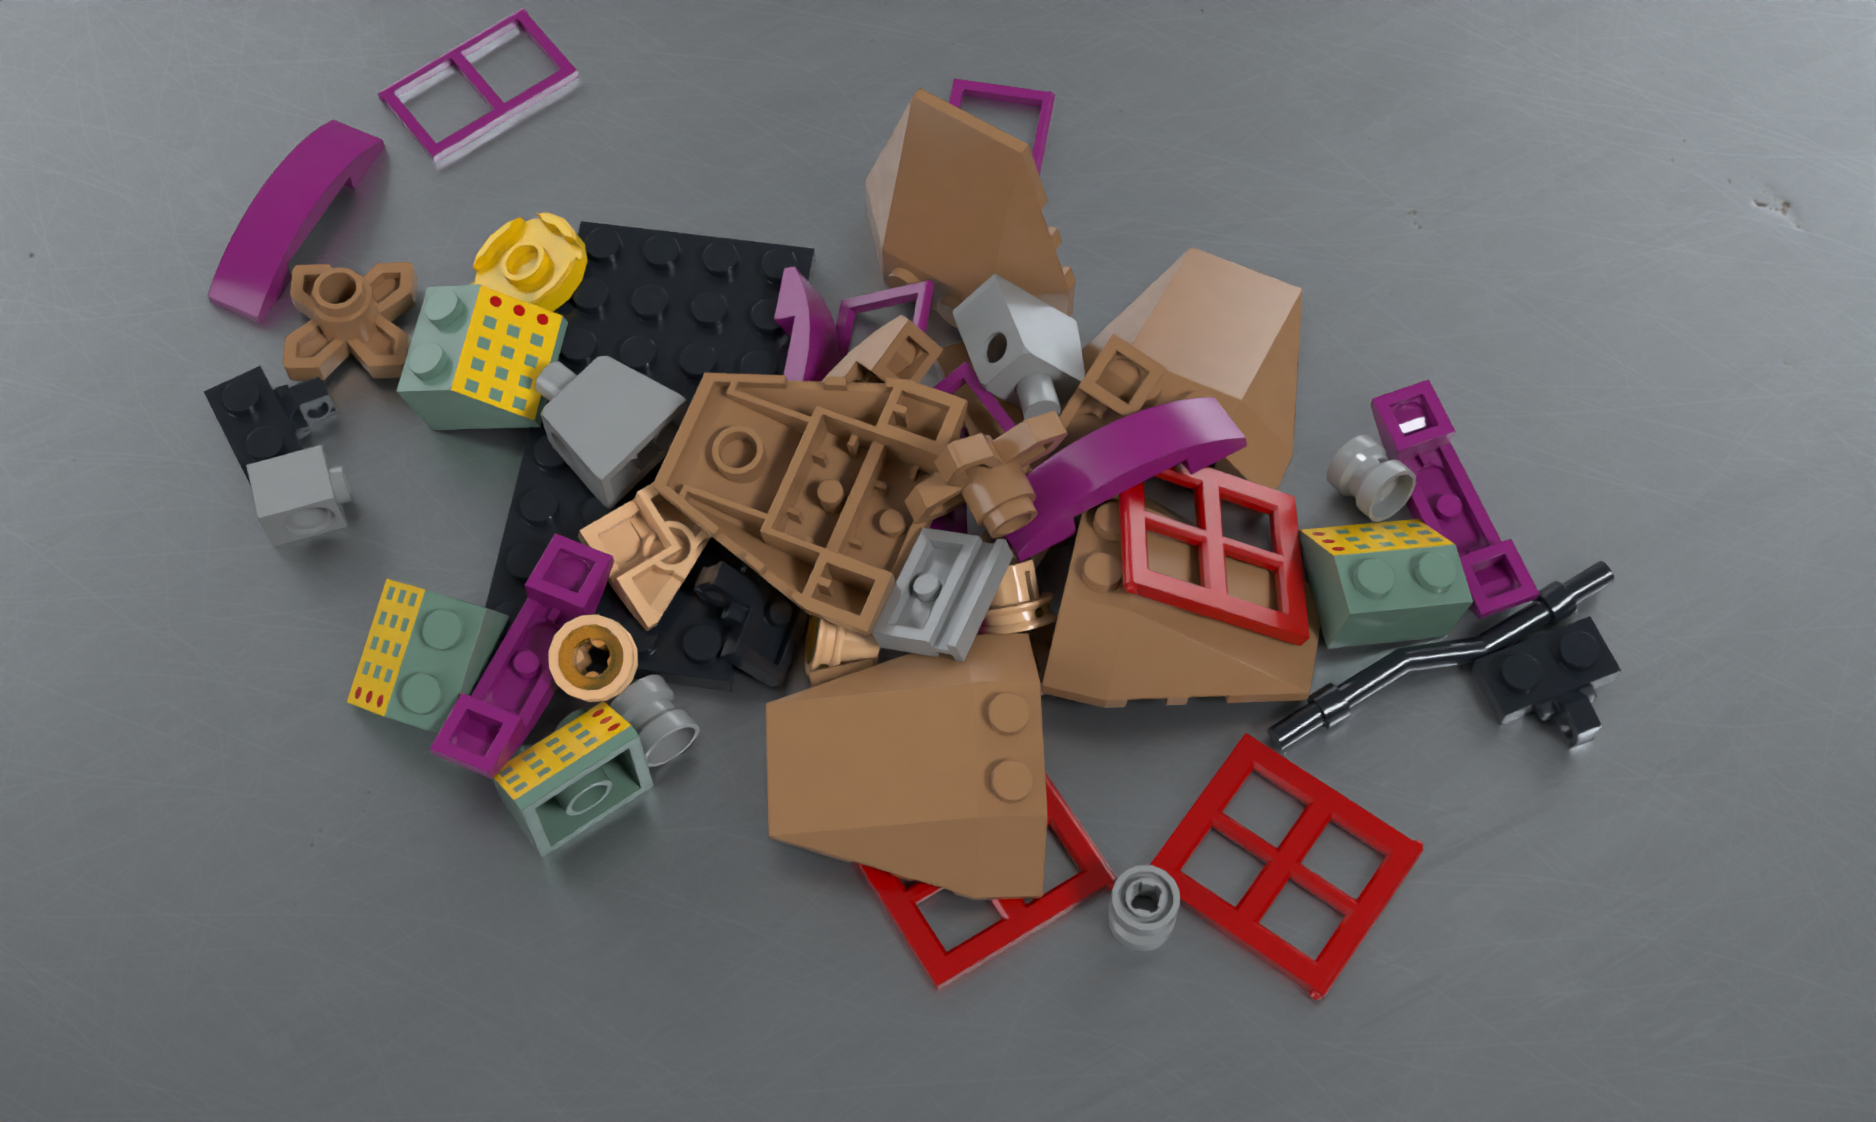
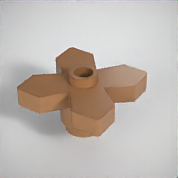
[283,262,418,381]
[904,411,1068,538]

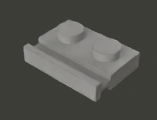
[872,528,1013,662]

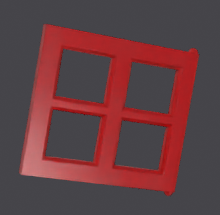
[1119,463,1310,646]
[1150,733,1424,1000]
[855,772,1117,991]

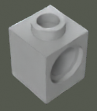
[246,445,352,547]

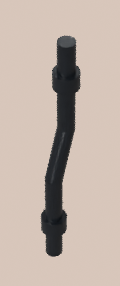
[1267,561,1615,750]

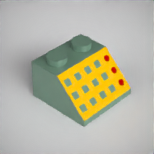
[396,284,568,430]
[1299,519,1473,649]
[347,579,510,734]
[492,701,654,858]

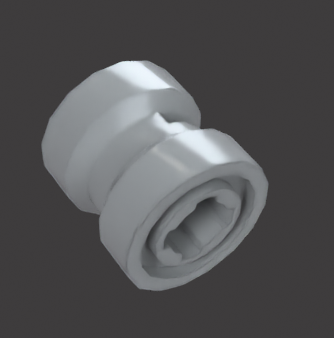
[1327,434,1416,522]
[610,675,699,767]
[1108,865,1180,951]

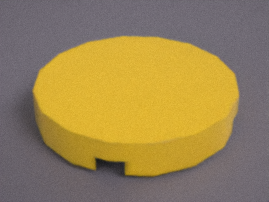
[471,212,587,312]

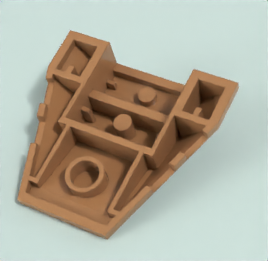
[865,88,1076,328]
[1060,247,1302,490]
[652,373,968,636]
[1041,494,1321,708]
[765,634,1047,900]

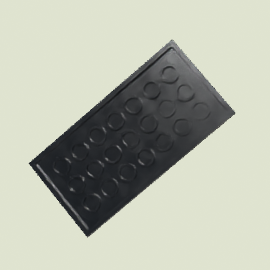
[485,221,816,692]

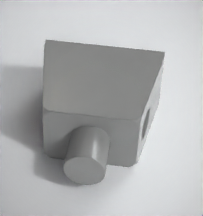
[952,273,1085,420]
[535,356,688,510]

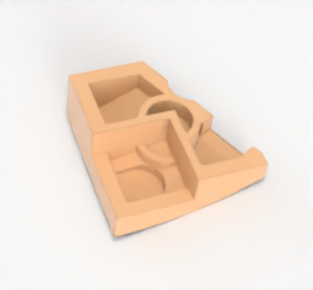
[578,482,712,631]

